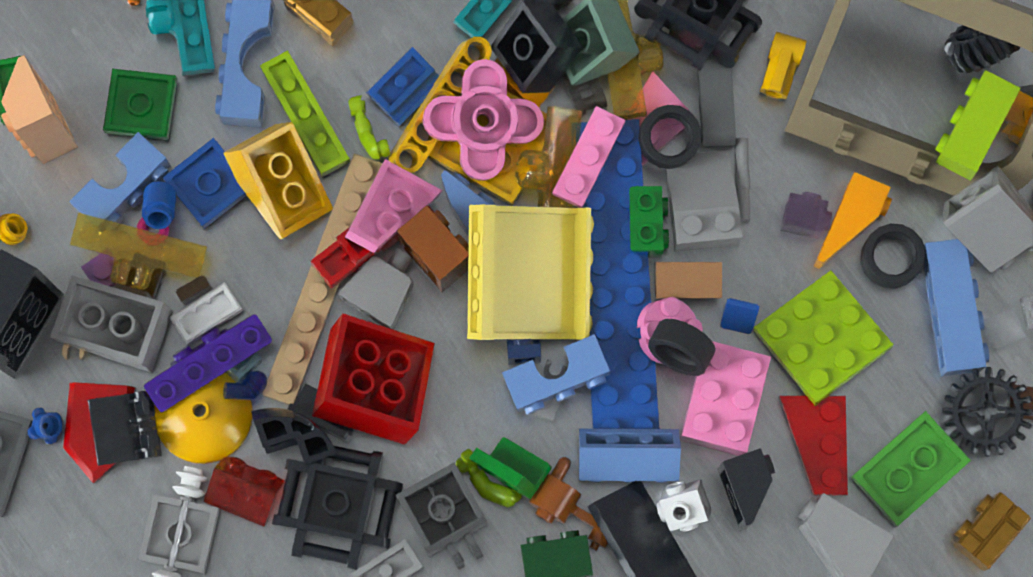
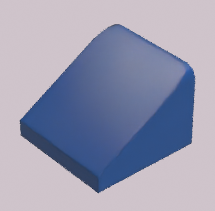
[720,298,760,334]

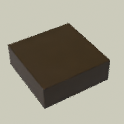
[176,275,213,305]

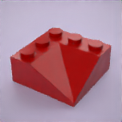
[312,313,435,445]

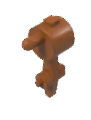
[529,457,608,551]

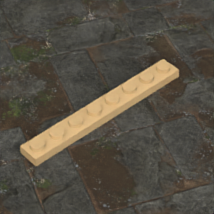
[262,153,383,405]

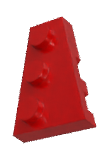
[778,395,848,496]

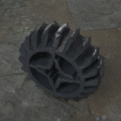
[944,25,1020,74]
[942,367,1033,457]

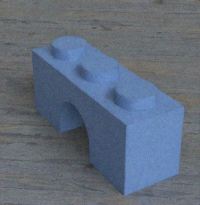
[69,132,171,234]
[502,334,610,415]

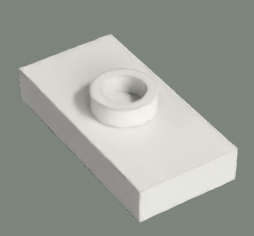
[169,282,243,346]

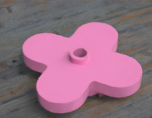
[423,59,544,181]

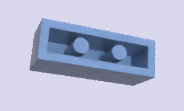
[578,429,681,483]

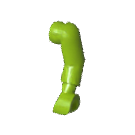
[348,95,391,160]
[456,448,522,508]

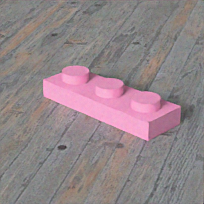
[552,106,625,208]

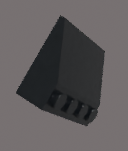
[0,249,64,379]

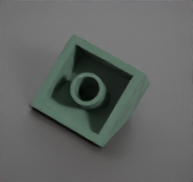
[562,0,640,86]

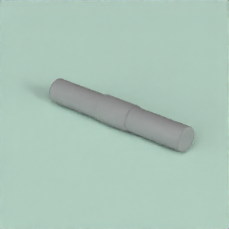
[735,138,750,222]

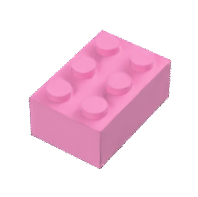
[680,341,771,456]

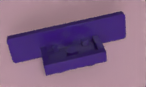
[144,314,272,412]

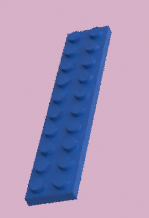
[574,119,660,429]

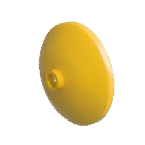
[154,371,253,464]

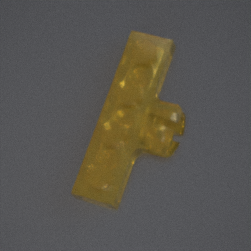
[607,0,664,120]
[515,106,582,208]
[69,213,207,290]

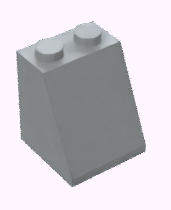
[943,166,1033,273]
[798,493,895,577]

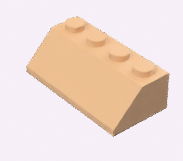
[1,55,78,164]

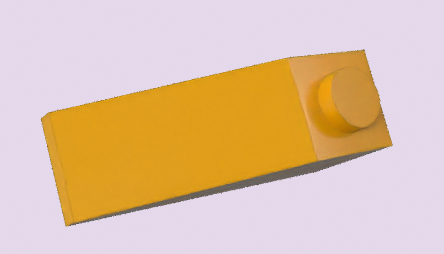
[814,172,892,269]

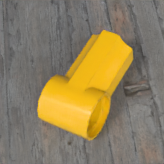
[760,31,807,99]

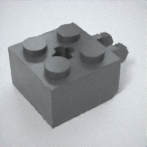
[396,462,488,570]

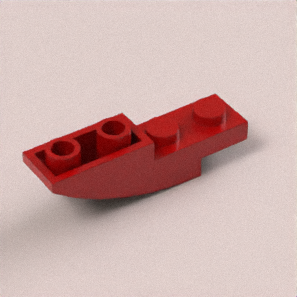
[310,206,434,289]

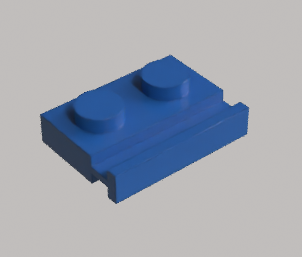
[366,47,439,126]

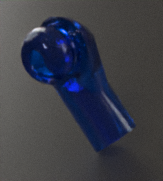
[223,370,267,400]

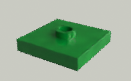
[103,68,178,140]

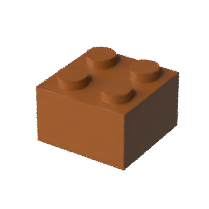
[397,206,469,293]

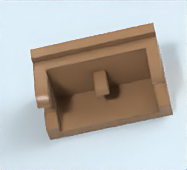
[654,262,722,298]

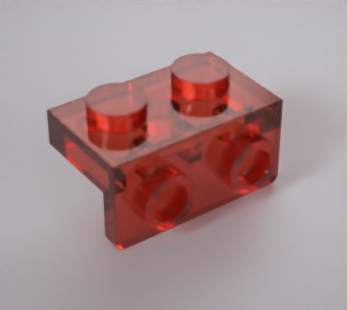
[203,457,284,527]

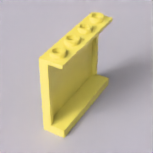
[467,204,594,340]

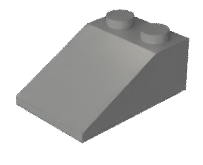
[665,150,743,252]
[50,276,173,372]

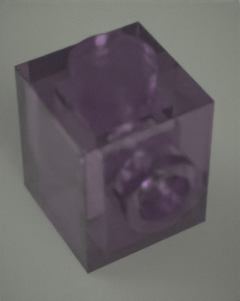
[780,192,832,239]

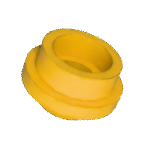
[0,213,28,245]

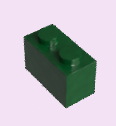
[520,530,593,577]

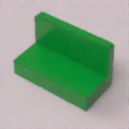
[469,437,552,500]

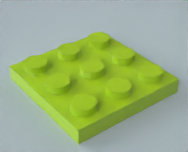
[753,270,894,406]

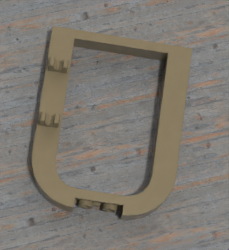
[785,0,1033,196]

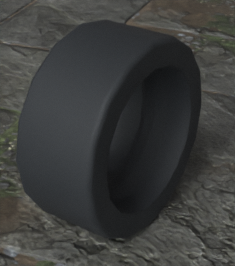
[638,105,702,169]
[861,223,926,288]
[648,319,716,376]

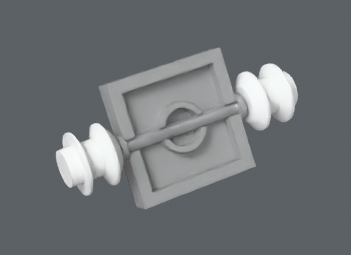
[138,466,220,577]

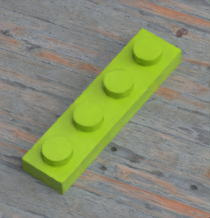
[260,50,351,177]

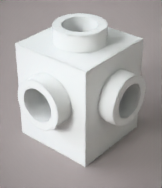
[657,480,712,532]

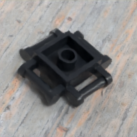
[634,0,762,71]
[272,445,403,570]

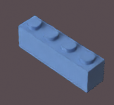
[923,239,990,377]

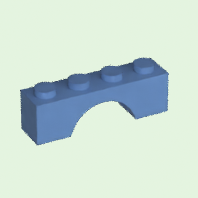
[215,0,275,128]

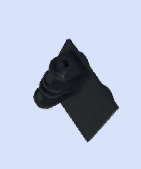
[88,391,162,466]

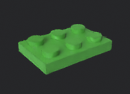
[851,411,971,527]

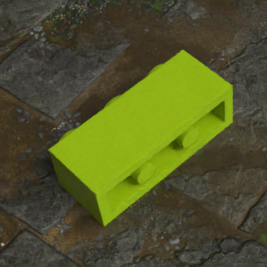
[935,70,1021,181]

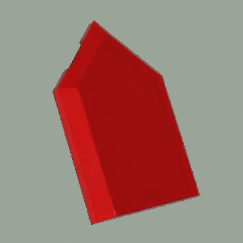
[63,382,136,483]

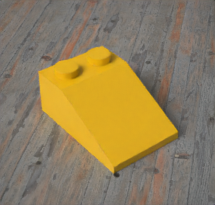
[223,122,333,239]

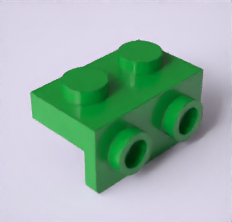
[629,186,669,258]

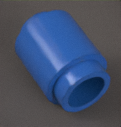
[142,181,176,229]

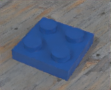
[162,138,247,229]

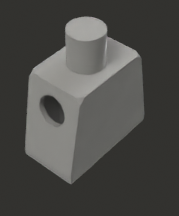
[338,248,414,330]

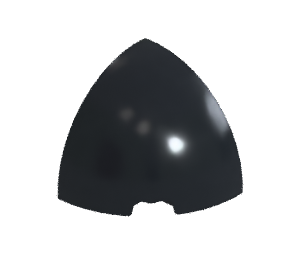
[251,408,337,464]

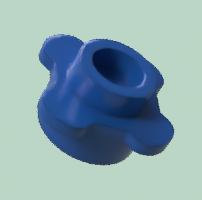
[28,407,62,444]

